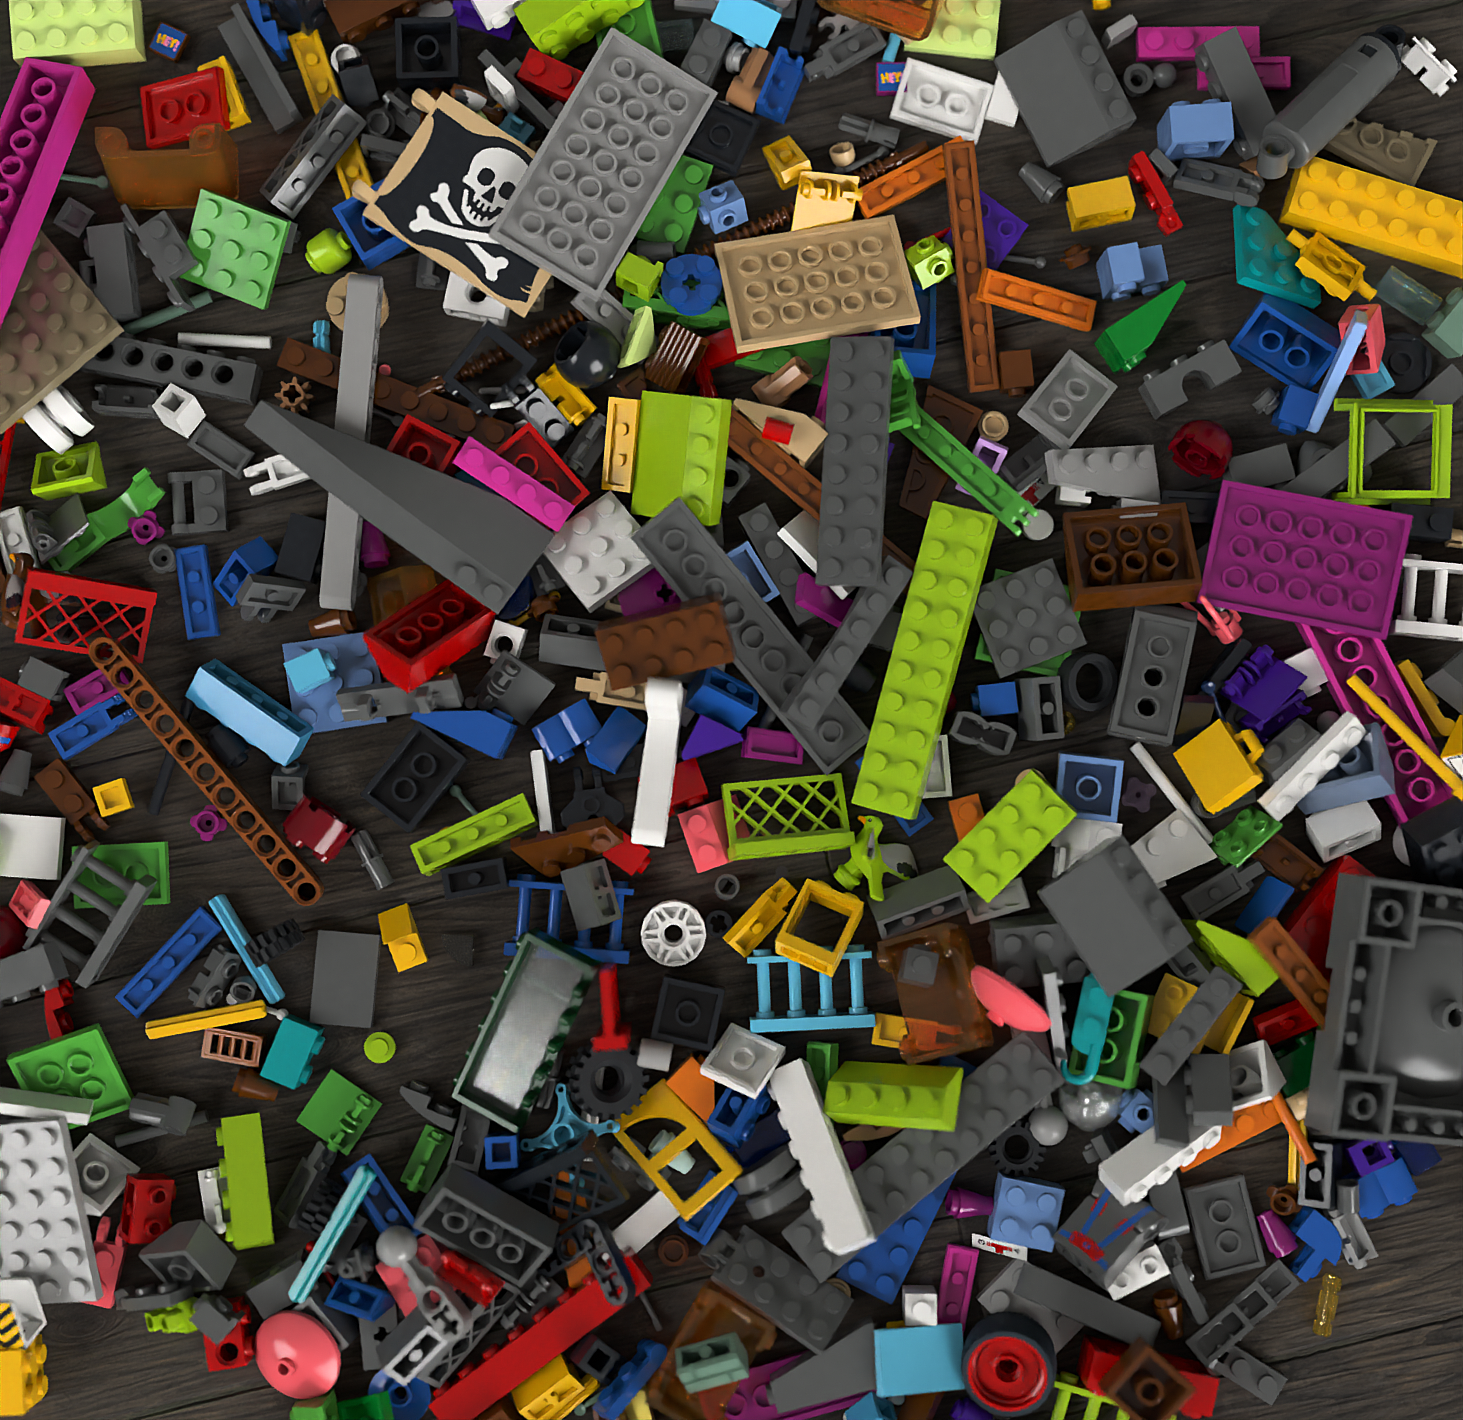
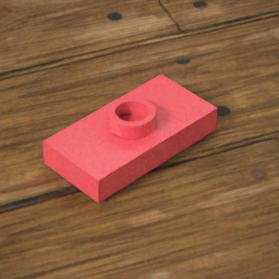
[9,879,51,930]

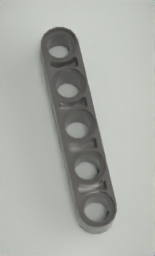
[1013,1263,1161,1347]

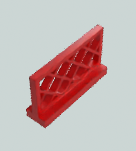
[14,566,158,663]
[593,963,633,1051]

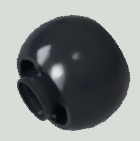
[554,321,621,389]

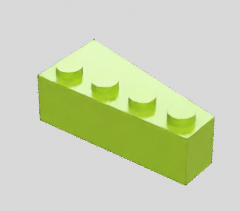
[216,1113,275,1250]

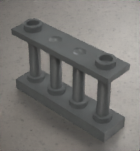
[23,840,158,988]

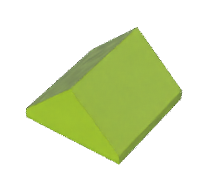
[31,441,107,501]

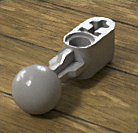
[1010,1026,1068,1146]
[377,1226,473,1341]

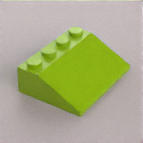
[631,390,732,526]

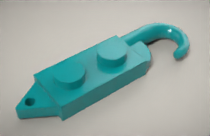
[1060,973,1114,1085]

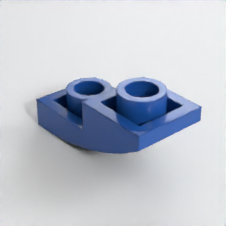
[246,0,290,61]

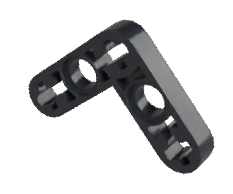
[536,1217,636,1306]

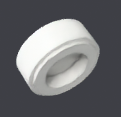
[1022,509,1054,541]

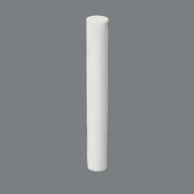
[178,333,272,349]

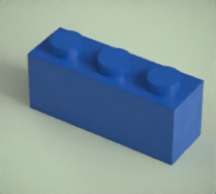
[340,1153,422,1237]

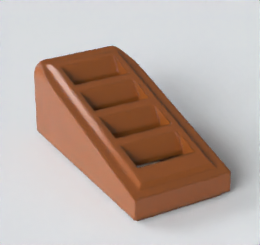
[201,1027,268,1067]

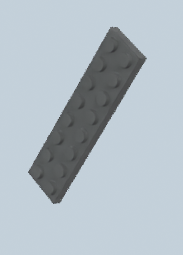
[816,336,894,587]

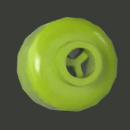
[305,228,352,275]

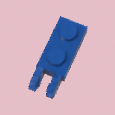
[48,693,138,760]

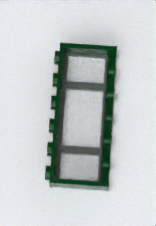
[451,927,602,1133]

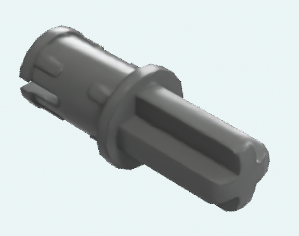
[839,113,900,149]
[351,829,395,891]
[535,1048,566,1109]

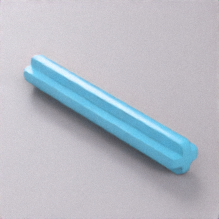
[209,894,285,1004]

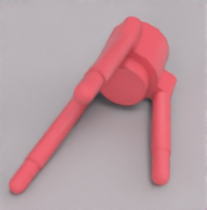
[1180,595,1243,644]

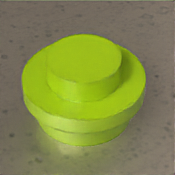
[364,1032,396,1063]

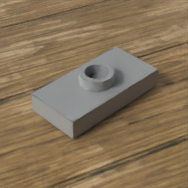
[966,877,1031,924]

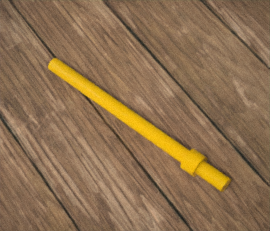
[1346,673,1463,801]

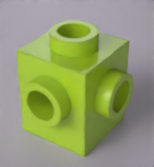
[904,235,955,290]

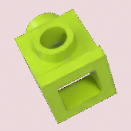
[614,252,663,302]

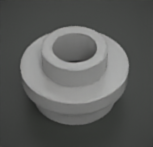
[723,42,750,74]

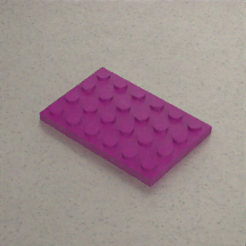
[1196,480,1413,640]

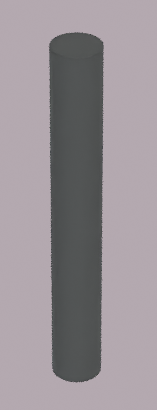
[115,1110,209,1147]

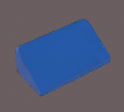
[586,706,647,774]
[1235,876,1294,936]
[324,1275,396,1322]

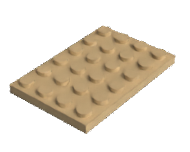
[714,215,921,353]

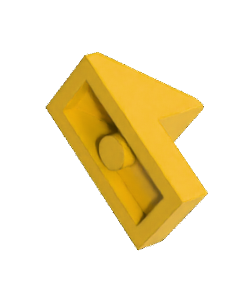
[762,136,812,190]
[378,903,429,972]

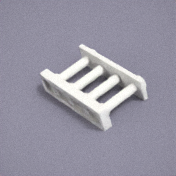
[1387,554,1463,642]

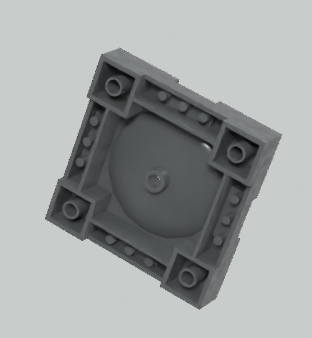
[1304,872,1463,1146]

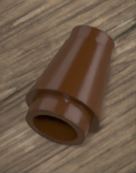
[308,609,357,637]
[231,1067,281,1102]
[1151,1289,1184,1339]

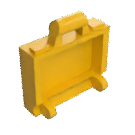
[1173,718,1264,814]

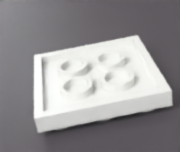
[542,490,654,613]

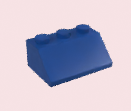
[1229,293,1341,391]

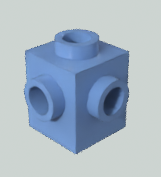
[697,180,748,234]
[1113,1088,1154,1134]

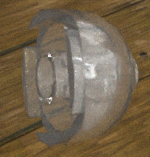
[1059,1079,1122,1131]

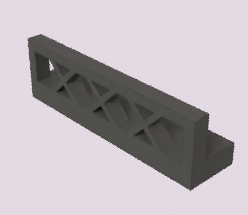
[217,3,304,135]
[259,94,367,219]
[415,1266,522,1389]

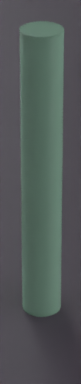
[123,290,213,335]

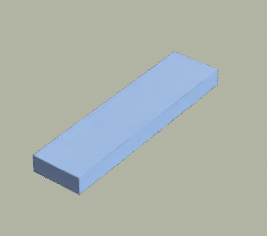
[1306,309,1368,433]

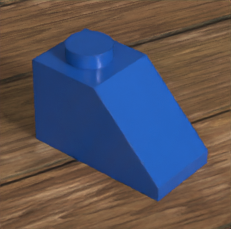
[213,536,279,607]

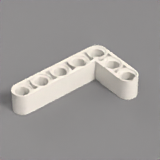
[632,677,684,847]

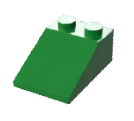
[1094,280,1186,374]

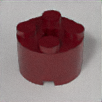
[282,793,356,864]

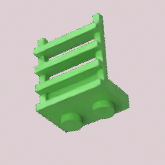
[889,349,921,433]

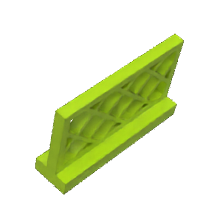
[721,773,856,861]

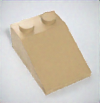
[732,398,828,469]

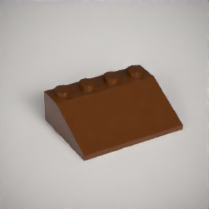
[1062,502,1203,612]

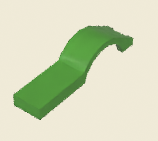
[48,468,166,573]

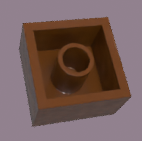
[1097,1336,1196,1420]

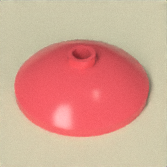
[970,966,1052,1032]
[254,1310,341,1400]

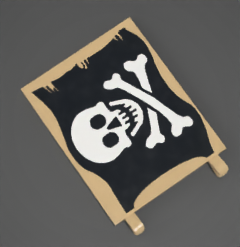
[352,88,551,318]

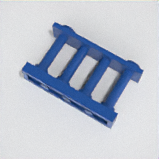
[504,874,635,964]

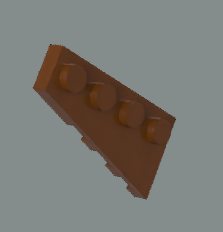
[899,385,983,521]

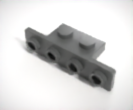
[120,203,199,313]

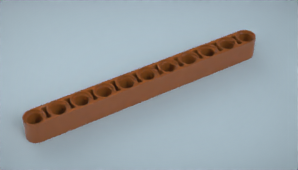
[89,637,324,906]

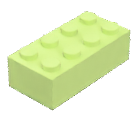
[9,0,146,67]

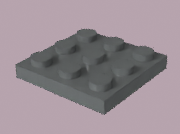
[973,558,1087,679]

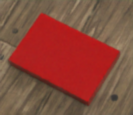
[140,66,231,149]

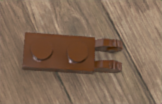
[34,758,110,843]

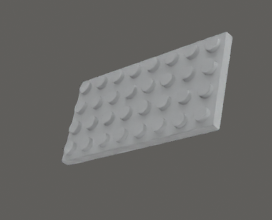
[488,27,718,301]

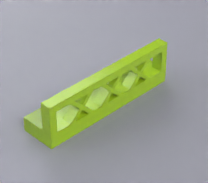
[410,793,539,876]

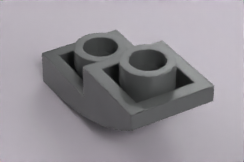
[399,1080,459,1131]

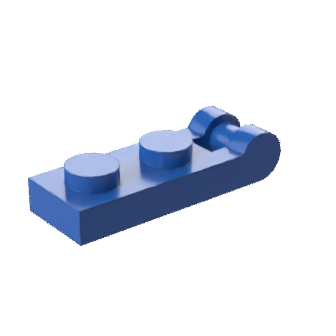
[592,1338,667,1420]

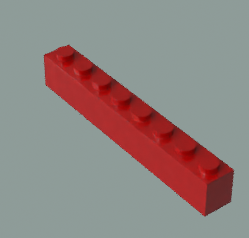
[428,1247,653,1420]

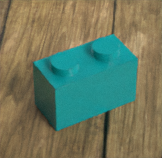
[260,1014,325,1089]

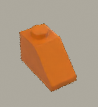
[666,1053,715,1122]

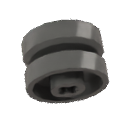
[732,1144,807,1219]

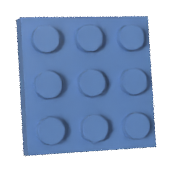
[282,632,389,734]

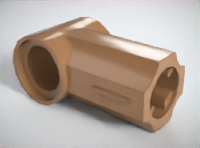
[725,47,775,114]
[751,356,813,408]

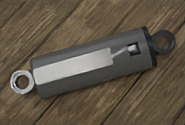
[1256,24,1406,179]

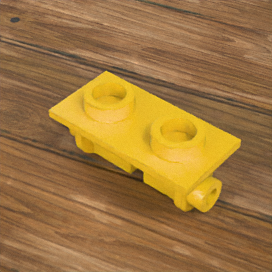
[535,363,597,427]

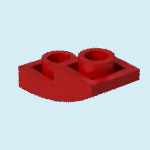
[44,978,74,1040]

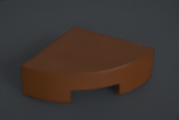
[616,366,647,400]

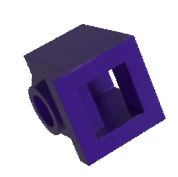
[1342,1138,1395,1177]

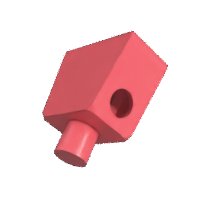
[1338,304,1385,375]

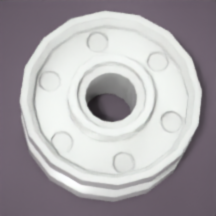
[641,899,706,967]

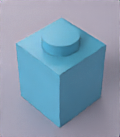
[284,648,337,694]

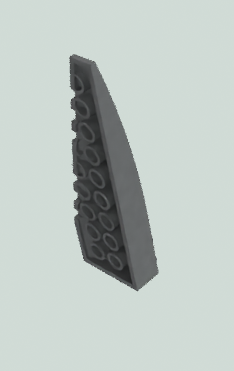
[244,399,555,614]

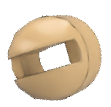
[829,142,855,168]

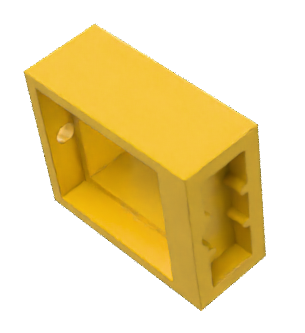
[775,878,864,977]

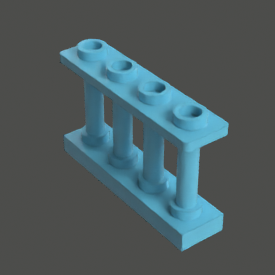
[747,944,875,1033]

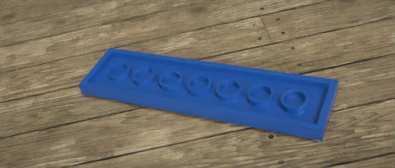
[835,1053,978,1305]

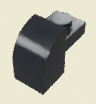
[569,1332,629,1386]

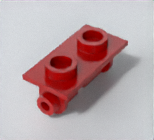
[436,1249,505,1308]

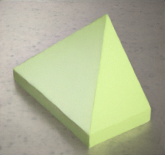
[617,306,657,368]

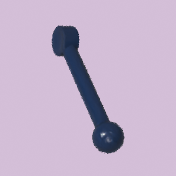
[1201,680,1227,723]

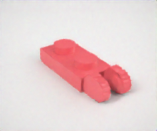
[82,1216,128,1309]

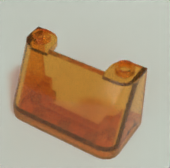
[95,123,239,210]
[876,923,994,1065]
[645,1280,777,1420]

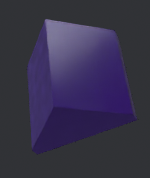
[681,715,743,761]

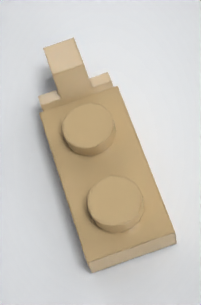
[575,672,647,711]

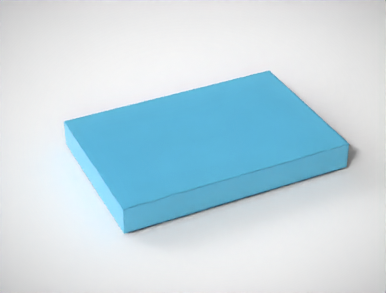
[874,1322,965,1397]

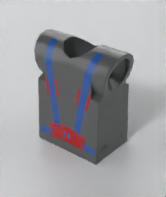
[1052,1178,1169,1291]

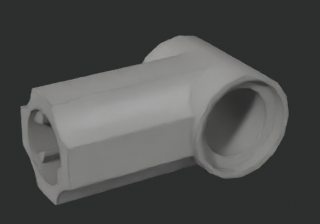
[637,1038,673,1071]

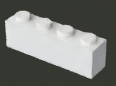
[1099,1114,1221,1207]

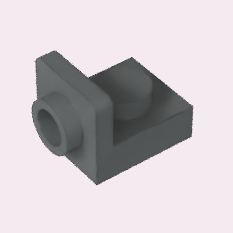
[271,761,308,810]

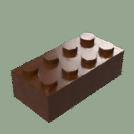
[595,592,736,691]

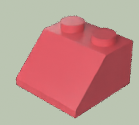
[677,794,750,873]

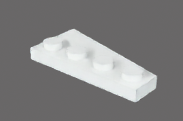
[1131,808,1218,884]

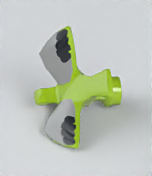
[833,815,918,901]

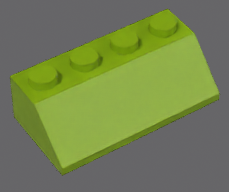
[823,1061,963,1131]

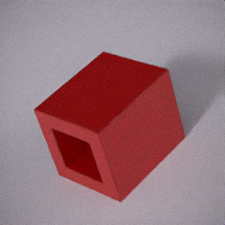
[602,829,652,876]

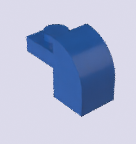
[1288,1205,1342,1282]

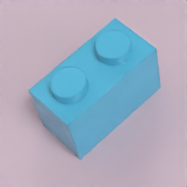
[711,0,783,49]

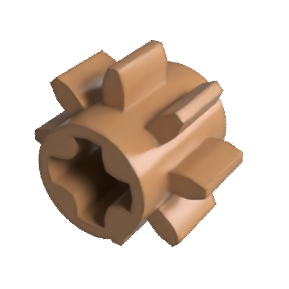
[275,377,316,414]

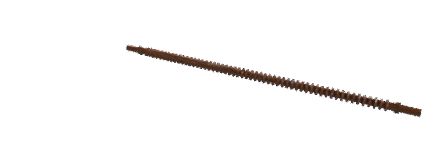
[412,140,929,397]

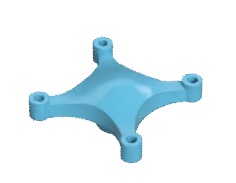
[520,1083,620,1188]

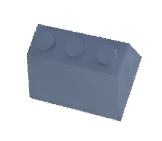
[1296,722,1395,815]

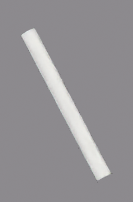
[1129,742,1213,844]

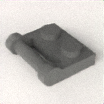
[167,469,229,536]

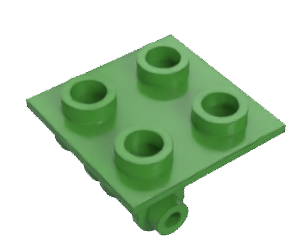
[1208,805,1283,868]
[296,1069,383,1156]

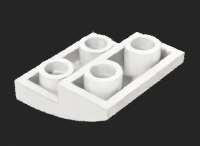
[0,814,66,880]

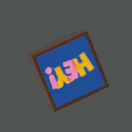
[148,21,191,64]

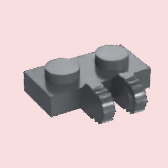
[236,574,306,623]

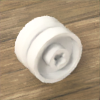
[22,384,95,455]

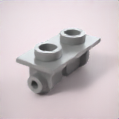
[1322,1207,1379,1269]

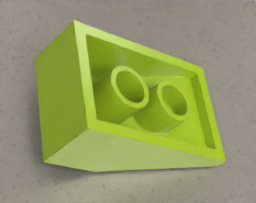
[1181,919,1279,996]

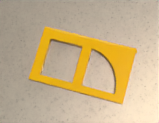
[612,1078,744,1221]

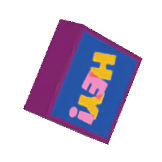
[875,62,907,96]

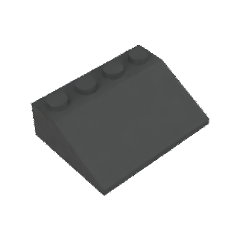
[993,10,1137,168]
[1037,835,1193,997]

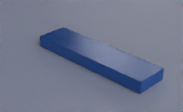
[115,906,224,1018]

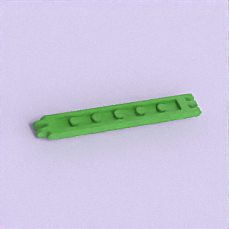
[891,398,1039,536]

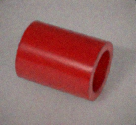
[761,416,794,445]

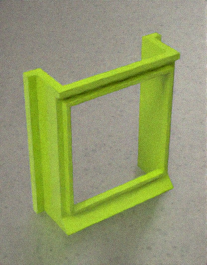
[1331,398,1453,505]

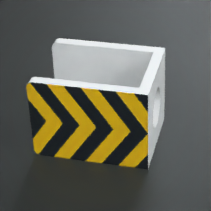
[0,1277,47,1350]

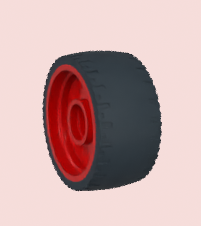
[961,1311,1057,1417]

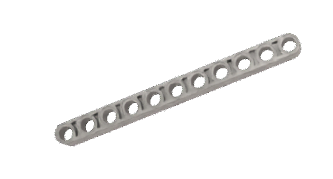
[319,274,383,611]

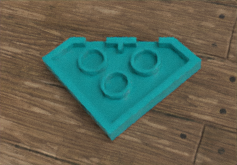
[1233,204,1321,309]

